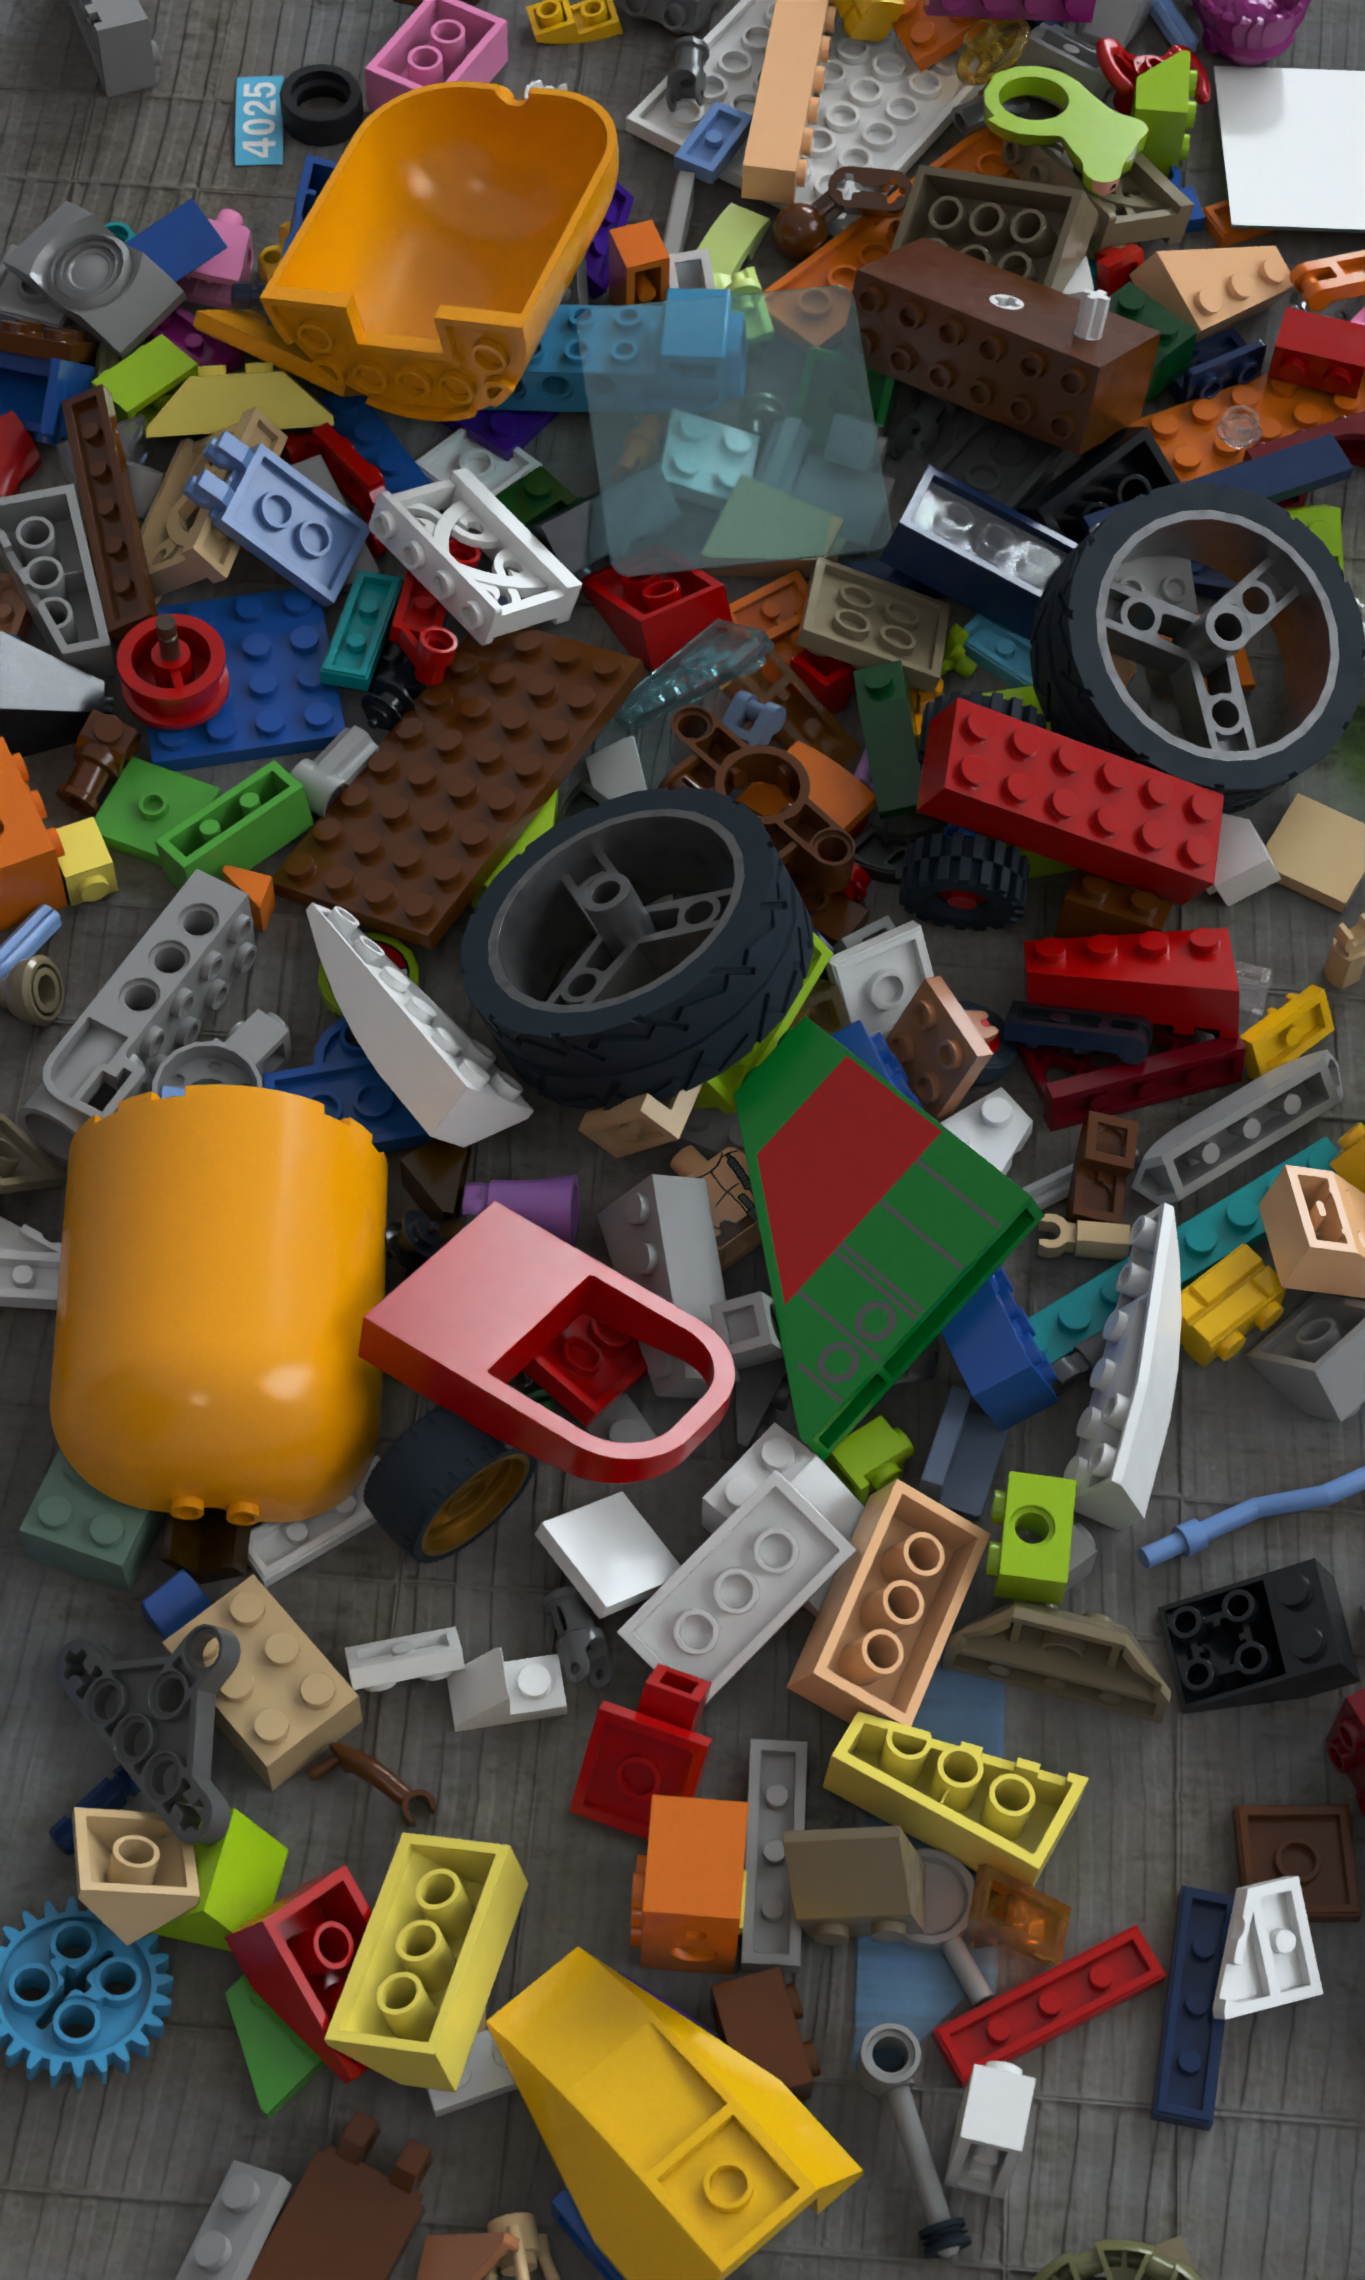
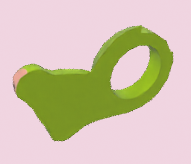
[983,66,1149,196]

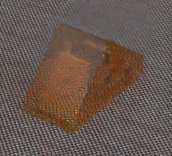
[968,1863,1071,1966]

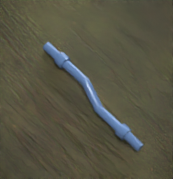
[1137,1466,1365,1569]

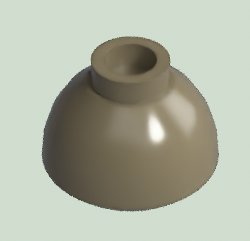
[0,955,64,1026]

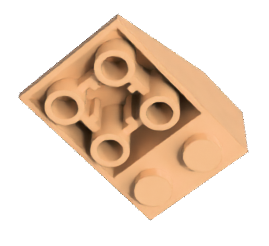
[1258,1165,1365,1298]

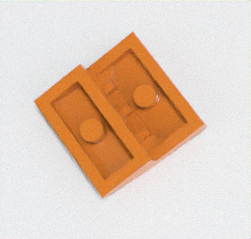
[729,569,808,683]
[735,740,877,833]

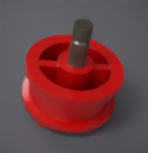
[117,614,230,730]

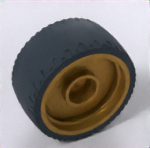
[363,1405,538,1564]

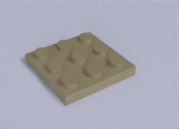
[796,556,951,694]

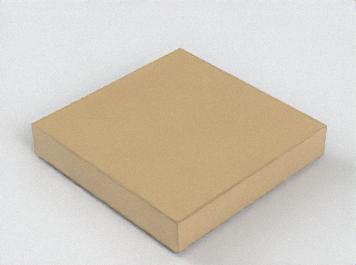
[1265,793,1365,913]

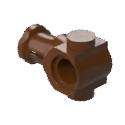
[56,709,142,814]

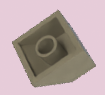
[783,1826,926,1945]

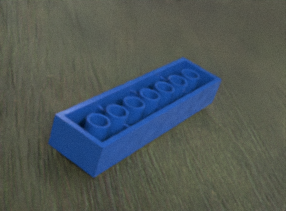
[830,1020,1059,1432]

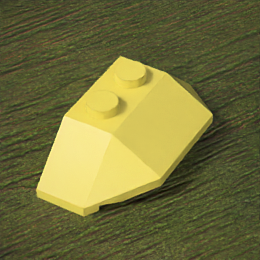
[146,362,334,438]

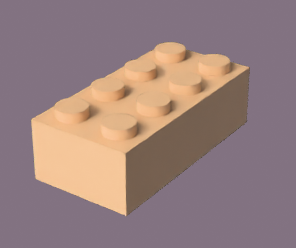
[786,1479,991,1726]

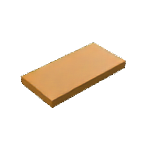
[193,309,364,397]

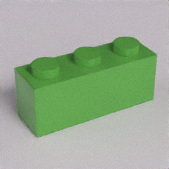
[155,760,314,891]

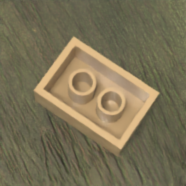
[162,1574,363,1791]

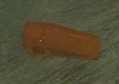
[715,639,862,767]

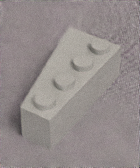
[597,1174,740,1398]

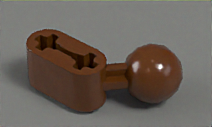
[772,166,912,260]

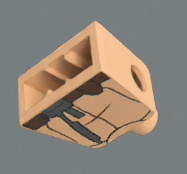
[670,1145,762,1272]

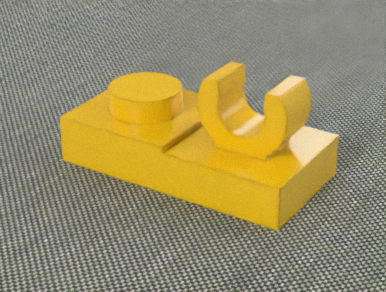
[1240,984,1335,1080]

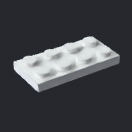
[617,1470,857,1705]

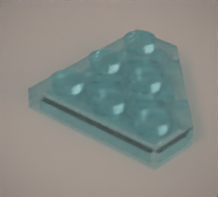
[613,619,775,730]

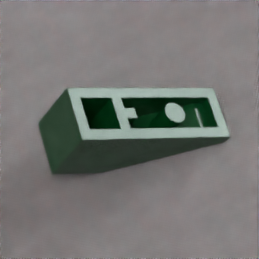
[853,660,923,819]

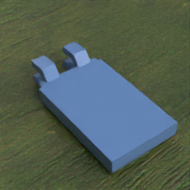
[182,431,370,608]

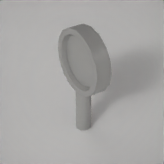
[901,1848,994,2007]

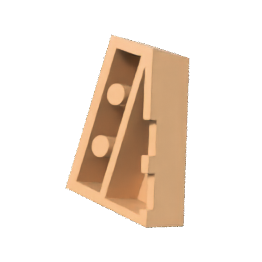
[1129,246,1294,343]

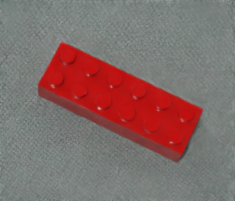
[916,697,1224,905]

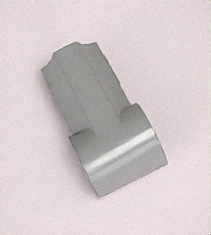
[290,725,379,817]

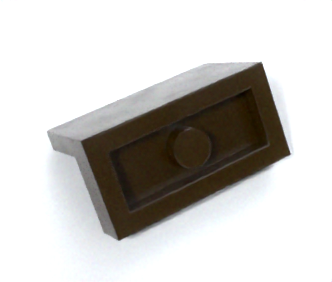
[161,1508,251,1584]

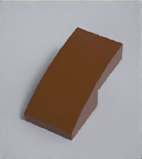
[1065,1110,1138,1224]

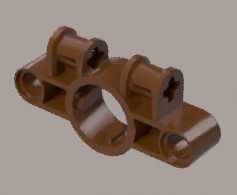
[658,705,856,894]

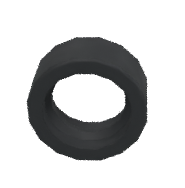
[279,64,364,147]

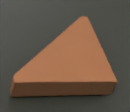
[416,2232,520,2280]

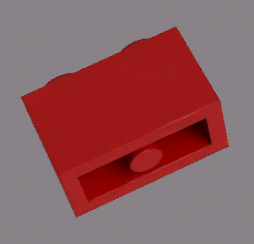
[1267,307,1365,399]

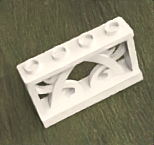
[369,467,582,646]

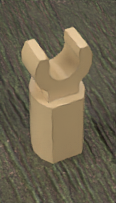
[1324,913,1365,989]
[1037,1213,1130,1261]

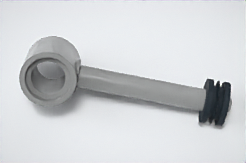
[856,2023,972,2259]

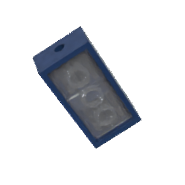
[879,465,1078,640]

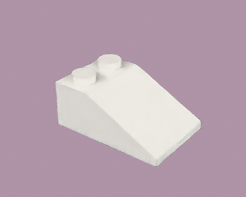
[702,1422,865,1618]

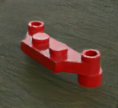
[280,422,389,559]
[388,538,481,686]

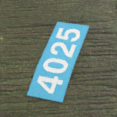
[235,76,284,166]

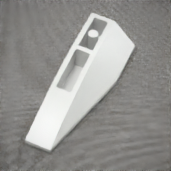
[306,903,534,1148]
[1063,1203,1182,1531]

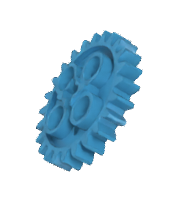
[0,1896,173,2089]

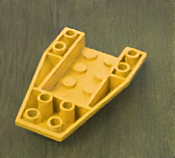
[486,1946,863,2280]

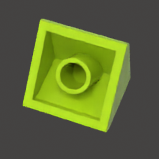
[151,1808,289,1952]

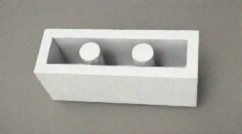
[944,2061,1036,2199]

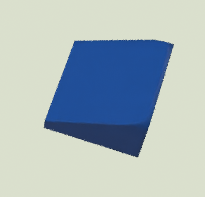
[141,1569,212,1640]

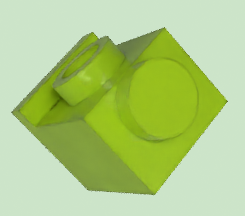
[826,1415,914,1507]

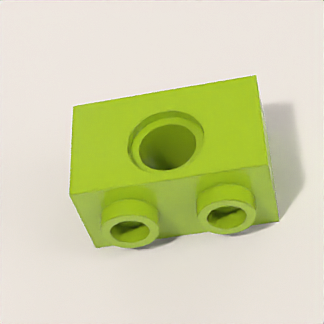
[985,1471,1077,1605]

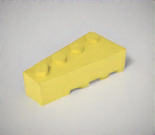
[823,1711,1089,1899]

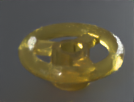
[956,18,1030,86]

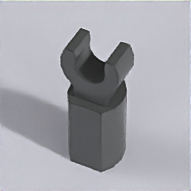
[951,95,1030,136]
[1051,1329,1107,1397]

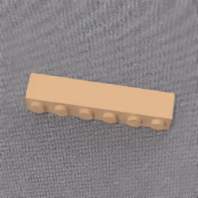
[741,0,837,204]

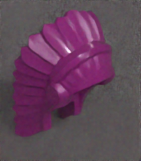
[1190,0,1311,67]

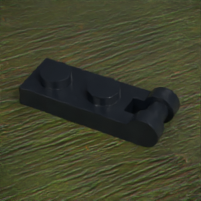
[1003,1001,1154,1065]

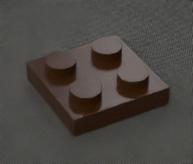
[0,319,100,363]

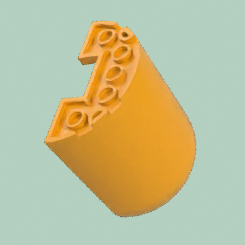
[260,81,619,422]
[50,1084,388,1526]

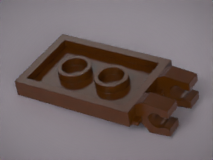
[247,2110,434,2280]

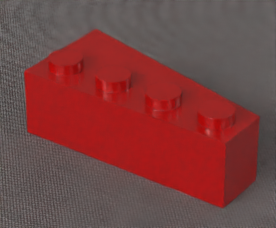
[1023,928,1240,1040]

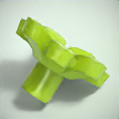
[940,623,977,679]

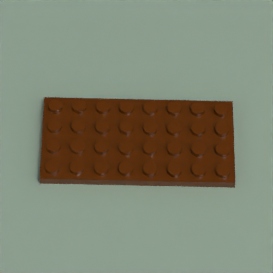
[272,627,646,949]

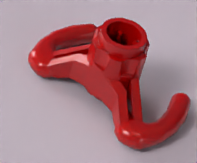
[1095,37,1210,116]

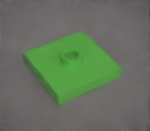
[94,756,221,867]

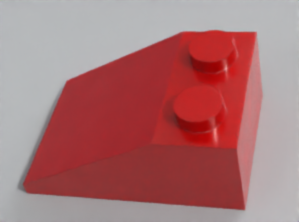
[579,543,736,673]
[224,1865,372,2084]

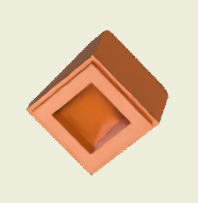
[222,865,276,932]

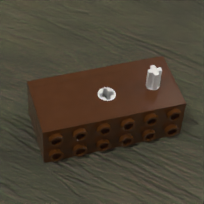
[840,237,1162,455]

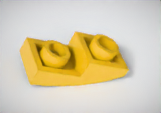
[526,0,623,44]

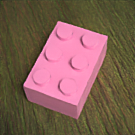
[365,0,508,111]

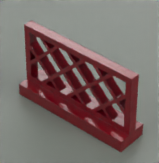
[1017,1024,1246,1132]

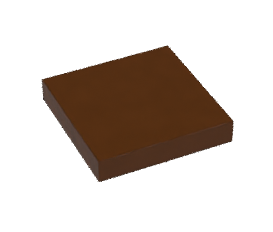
[1232,1804,1362,1923]

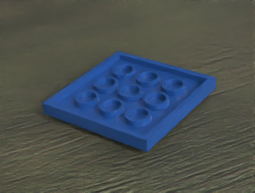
[146,587,345,772]

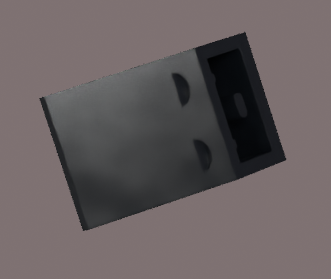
[1157,1558,1361,1714]

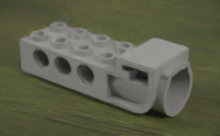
[18,869,258,1164]

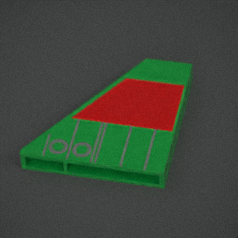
[734,1016,1045,1461]

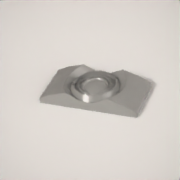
[3,201,187,360]

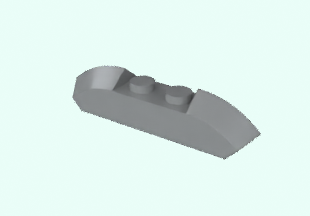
[1131,1049,1344,1206]

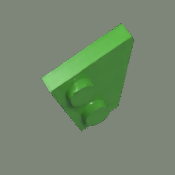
[225,1974,326,2121]

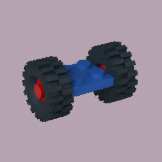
[899,690,1047,931]

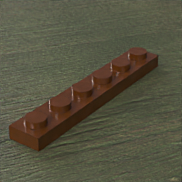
[61,384,158,641]

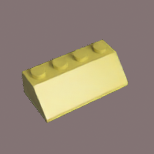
[324,1832,528,2093]

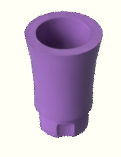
[462,1174,580,1247]

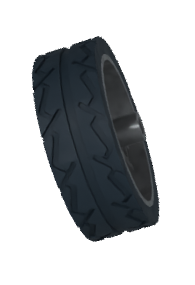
[1030,482,1365,814]
[460,787,814,1110]

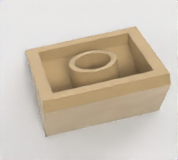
[72,1807,200,1946]

